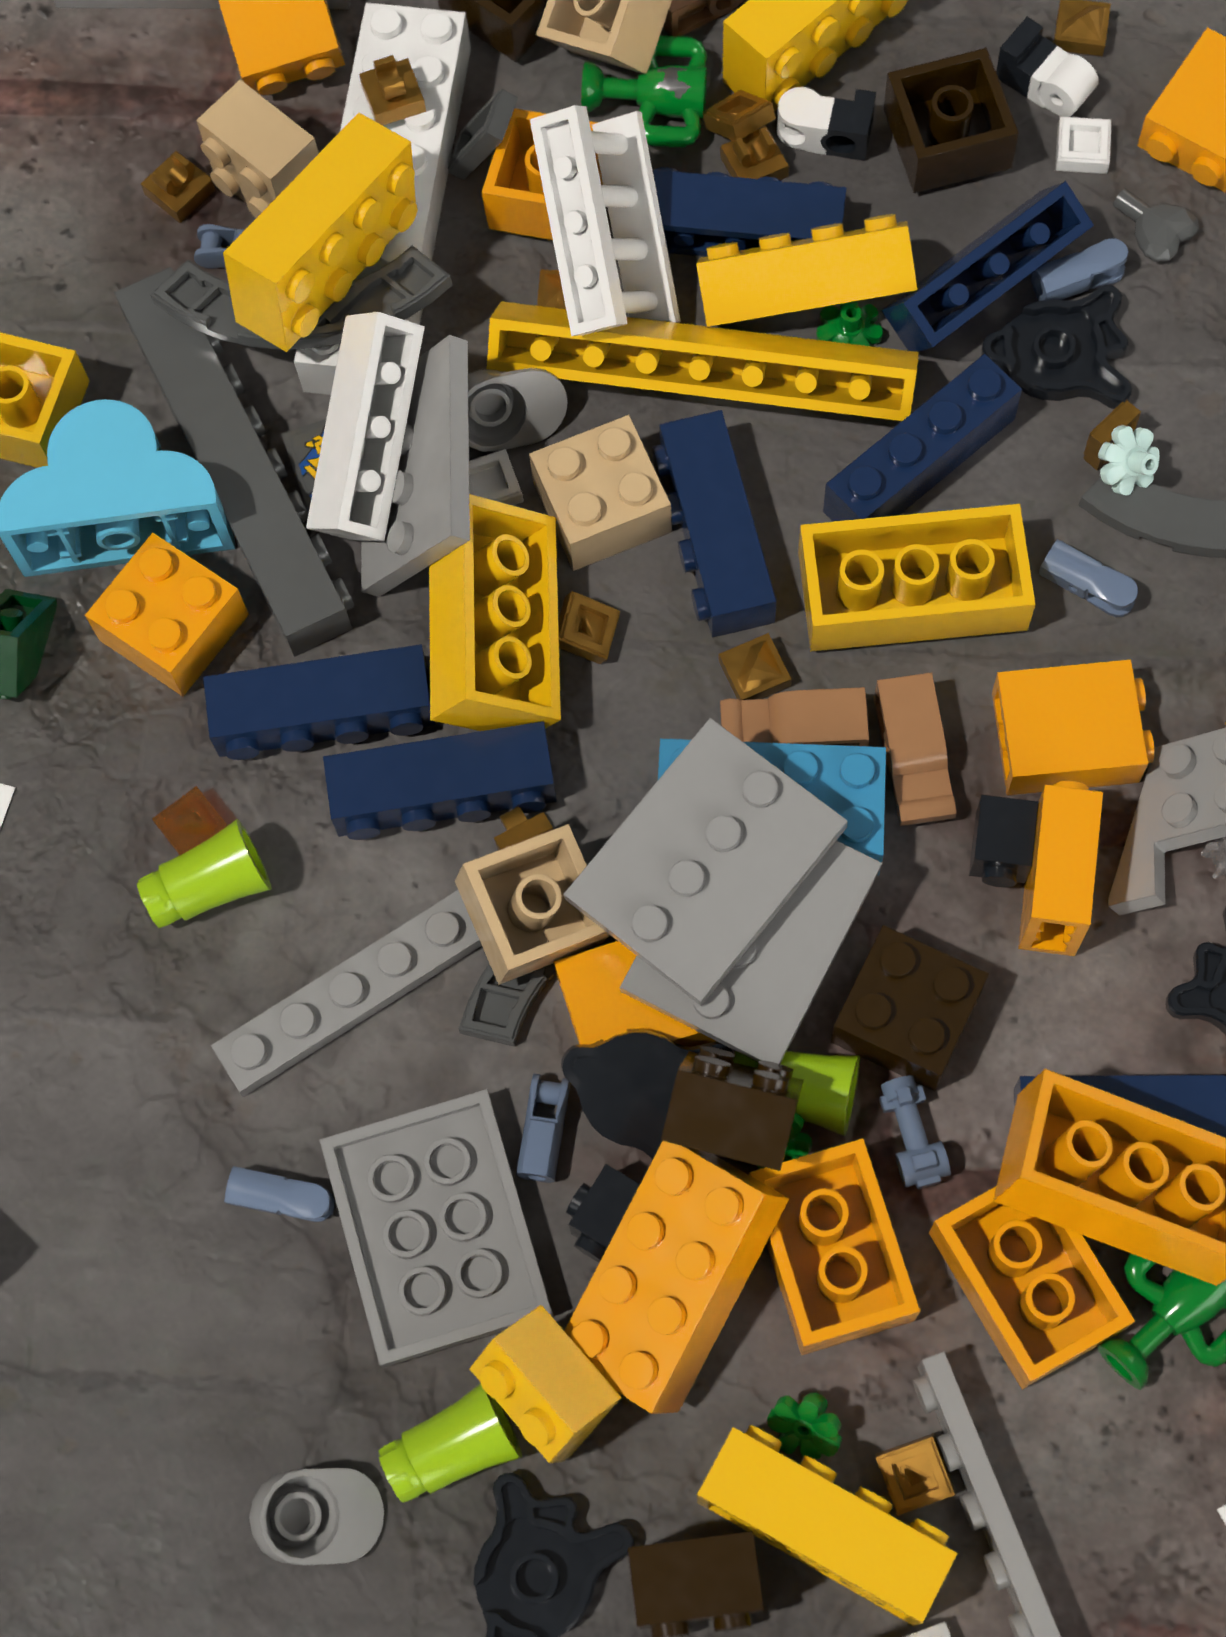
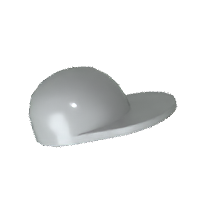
[468,368,568,452]
[249,1468,384,1565]

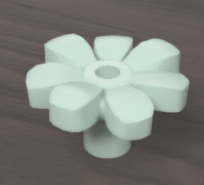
[1098,425,1160,495]

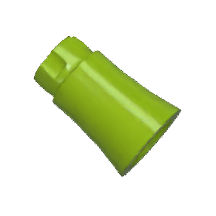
[136,819,271,928]
[734,1051,860,1136]
[378,1383,522,1503]

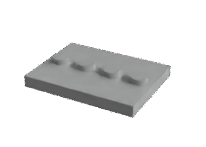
[361,335,470,597]
[563,718,848,1006]
[620,841,882,1064]
[319,1089,553,1368]

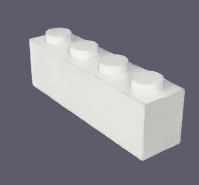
[306,312,425,541]

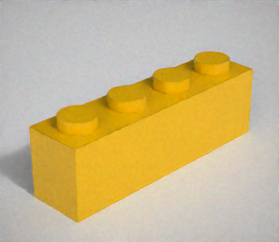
[696,214,917,327]

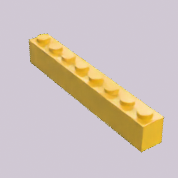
[487,301,919,421]

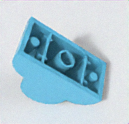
[0,399,235,577]

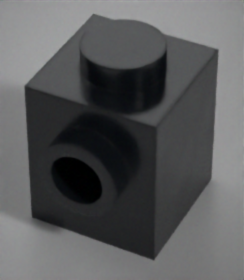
[969,794,1038,887]
[566,1164,640,1263]

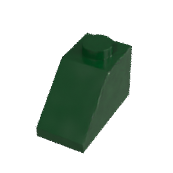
[0,589,57,699]

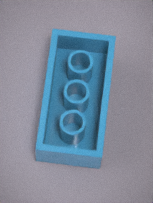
[658,738,886,875]

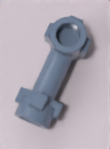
[879,1075,951,1190]

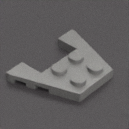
[1108,728,1226,916]

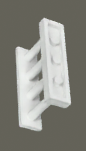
[530,105,681,336]

